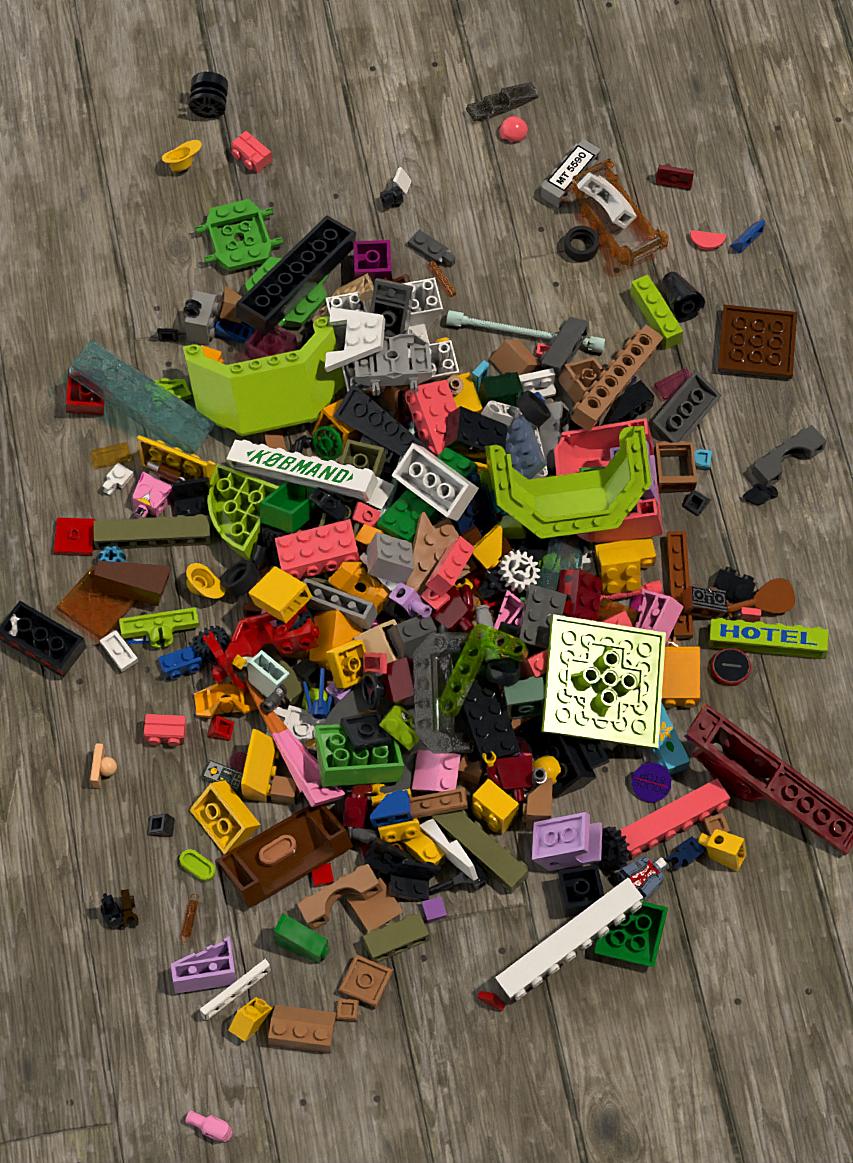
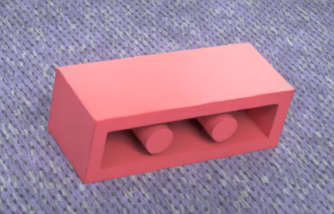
[426,536,475,597]

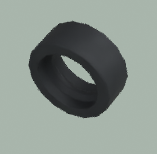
[564,225,599,262]
[516,390,551,427]
[221,560,259,597]

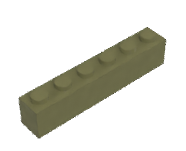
[94,514,211,550]
[426,809,528,893]

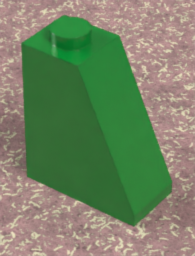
[274,913,330,964]

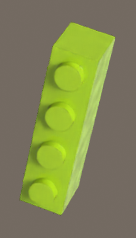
[630,275,683,350]

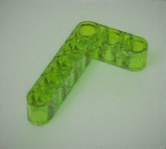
[438,624,529,718]

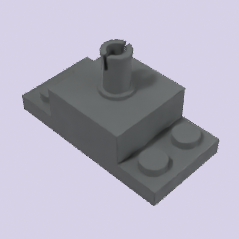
[370,278,413,358]

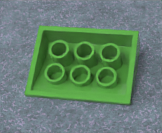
[314,724,404,787]

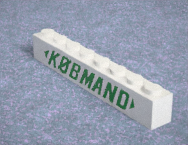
[227,440,378,501]

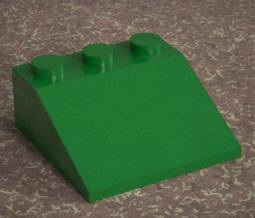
[594,901,668,968]

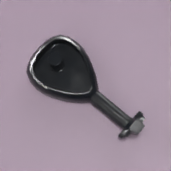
[485,643,535,686]

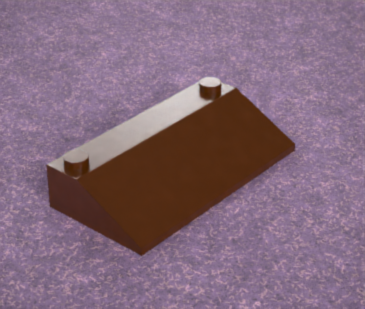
[216,804,353,908]

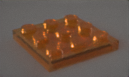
[57,565,137,639]

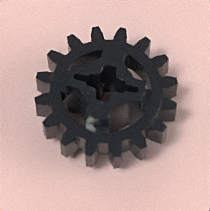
[599,826,631,871]

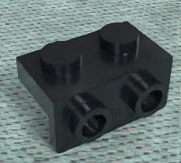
[713,566,757,602]

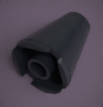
[662,272,705,322]

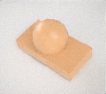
[90,743,117,788]

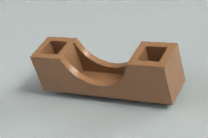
[297,864,383,930]

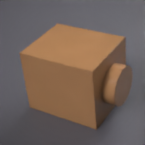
[270,775,301,805]

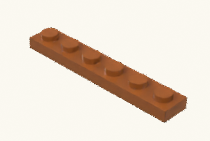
[666,531,693,639]

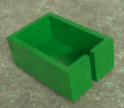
[260,481,324,534]

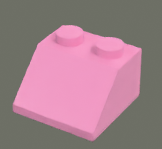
[411,750,461,793]

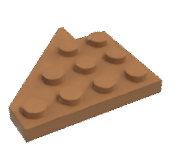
[404,512,477,596]

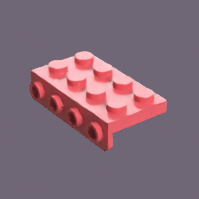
[405,380,459,455]
[275,519,361,579]

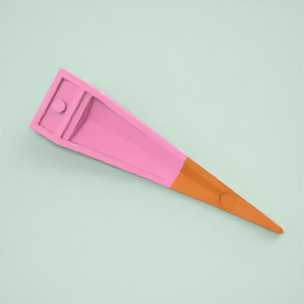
[244,676,345,807]

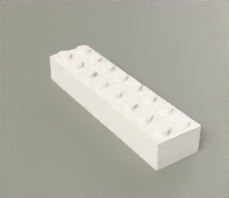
[495,878,643,1001]

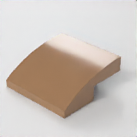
[346,877,403,932]

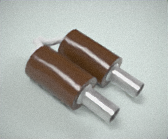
[147,461,186,485]

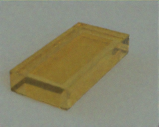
[90,442,132,470]

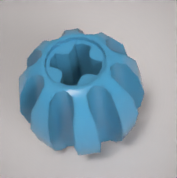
[98,546,126,562]

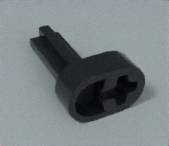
[100,893,124,930]

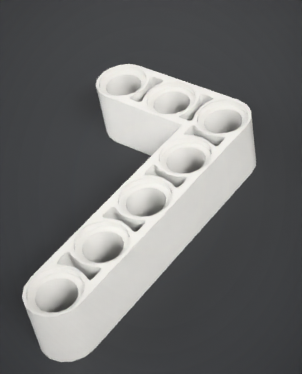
[481,401,548,479]

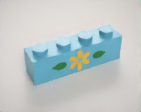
[650,702,690,776]

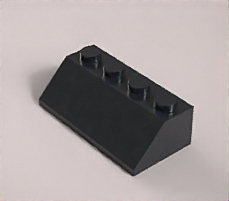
[523,714,596,798]

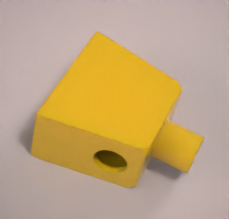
[698,829,746,872]

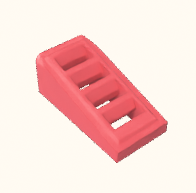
[363,652,387,674]

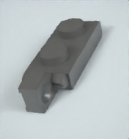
[408,229,456,267]

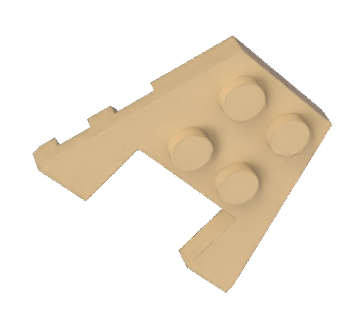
[312,273,374,322]

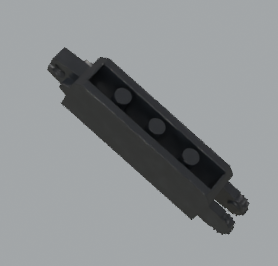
[475,534,552,602]

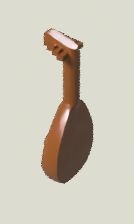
[725,578,795,618]

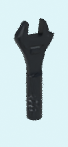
[429,866,482,895]

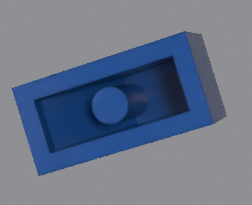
[370,790,413,828]

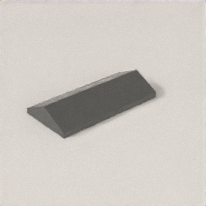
[651,370,722,443]

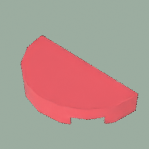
[690,230,726,251]

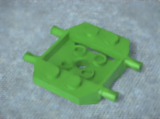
[195,199,284,271]
[245,257,329,332]

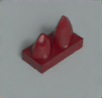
[656,163,694,189]

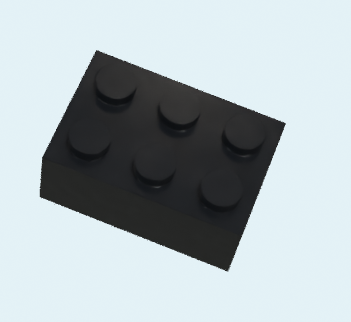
[444,406,508,464]

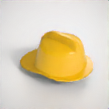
[162,140,202,174]
[186,563,226,599]

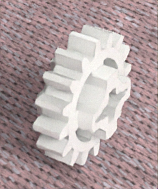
[498,550,540,593]

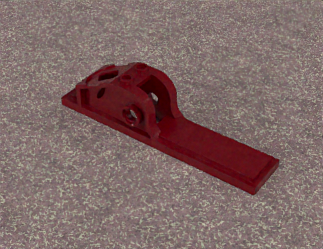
[684,703,853,856]

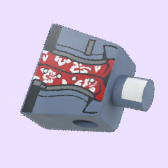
[617,856,668,902]

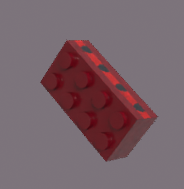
[558,569,602,622]

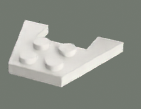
[325,307,385,372]

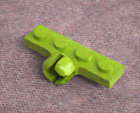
[119,607,199,649]

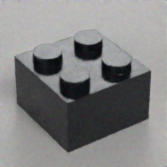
[557,864,604,917]

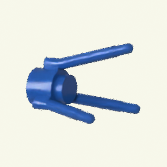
[303,668,333,719]

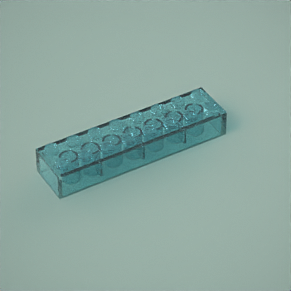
[68,339,216,455]

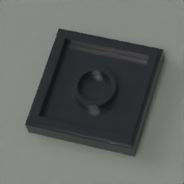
[340,711,392,752]

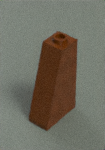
[89,561,171,607]

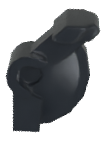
[743,483,778,504]

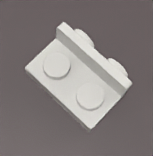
[516,368,557,398]

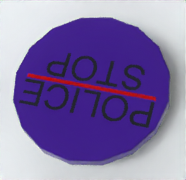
[632,762,672,802]

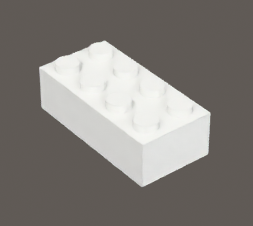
[391,443,479,521]

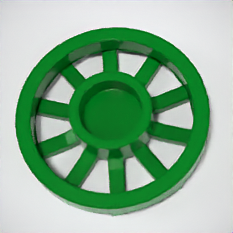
[313,426,343,461]

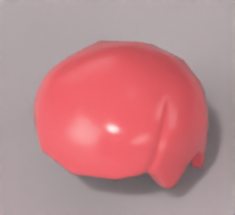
[499,116,528,143]

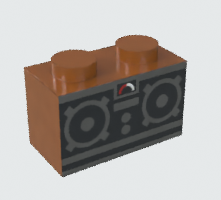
[682,584,727,619]

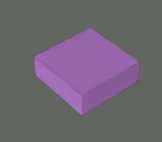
[422,897,447,923]

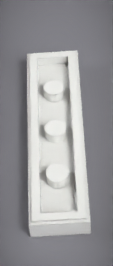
[200,959,271,1021]

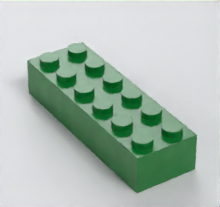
[377,447,478,546]

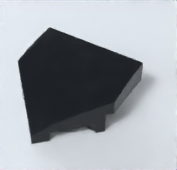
[365,837,411,879]

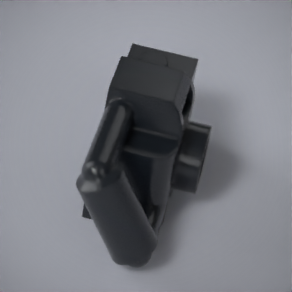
[308,487,349,522]

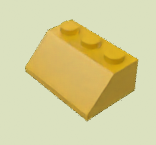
[241,729,280,803]
[190,780,261,854]

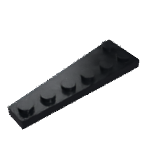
[334,384,438,457]

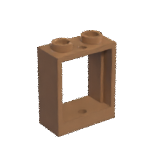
[654,441,697,492]

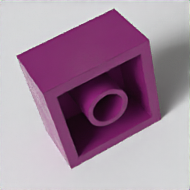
[353,240,392,284]

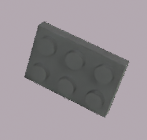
[516,584,567,650]

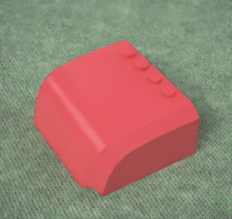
[554,418,663,543]

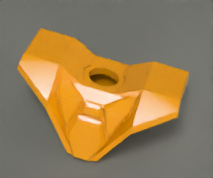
[328,562,390,614]
[194,681,258,718]

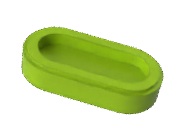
[179,849,216,882]

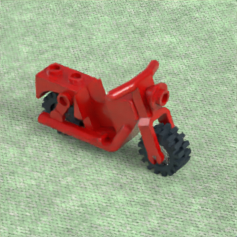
[193,604,320,693]

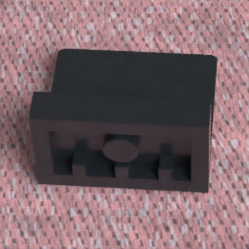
[171,477,211,516]
[388,859,441,901]

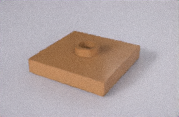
[339,954,393,1008]

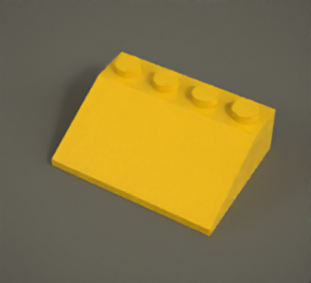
[137,435,216,481]

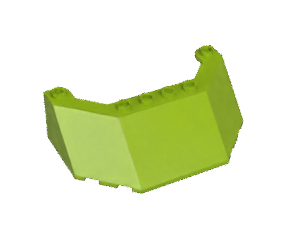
[183,316,345,436]
[485,426,651,539]

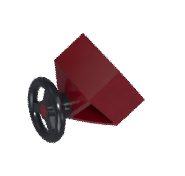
[361,657,431,710]

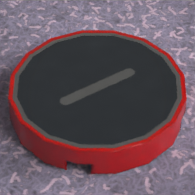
[711,648,751,686]

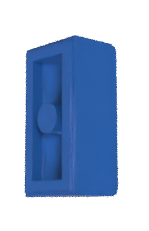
[730,220,765,253]

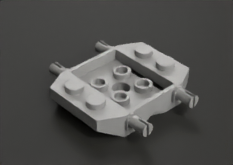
[354,329,432,396]

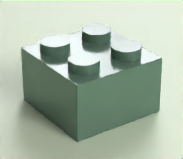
[502,676,545,720]

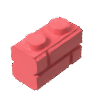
[231,131,272,173]
[144,714,187,746]

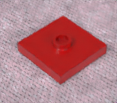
[54,517,96,556]

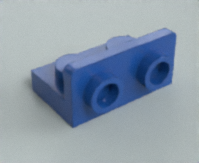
[158,645,203,680]

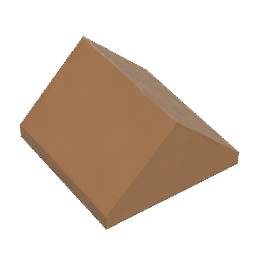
[490,339,541,386]

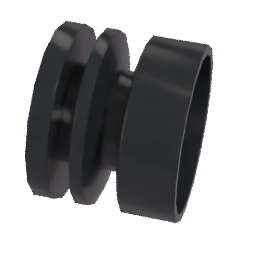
[189,71,228,118]

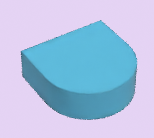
[694,449,712,470]

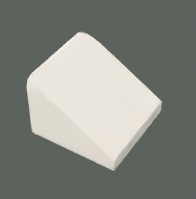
[393,167,411,195]

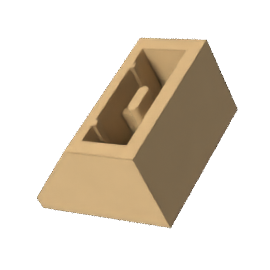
[353,619,399,663]

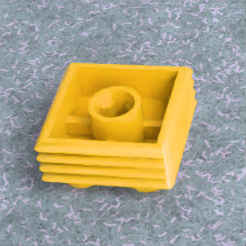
[326,640,370,689]

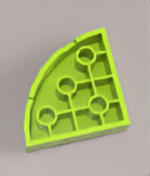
[207,463,279,562]

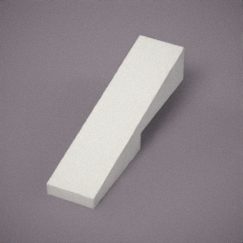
[420,818,478,881]

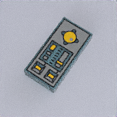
[202,760,243,793]

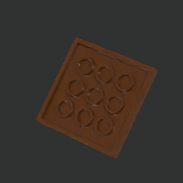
[718,304,797,379]

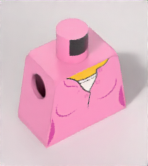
[132,472,173,518]

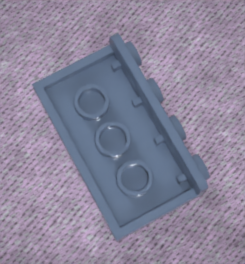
[505,414,547,479]

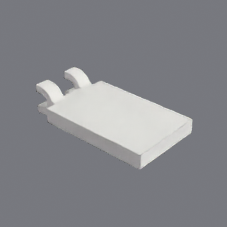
[266,705,326,754]

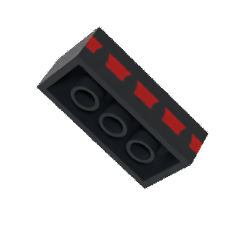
[0,601,86,678]

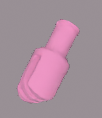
[186,1110,232,1142]

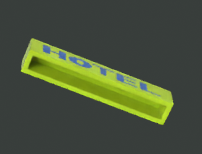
[708,618,828,659]

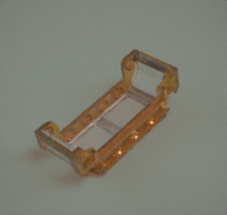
[571,158,669,266]

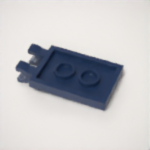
[456,471,498,537]

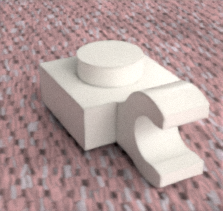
[103,463,133,496]

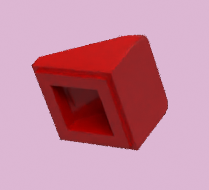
[207,715,235,741]

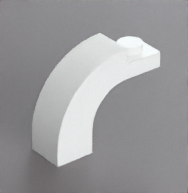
[577,172,637,229]

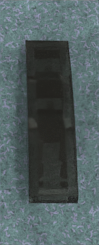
[466,82,539,122]

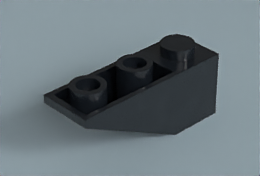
[608,380,654,424]

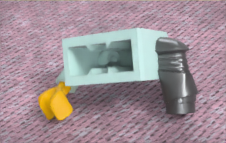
[232,650,290,712]

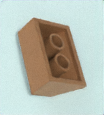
[268,1005,337,1053]

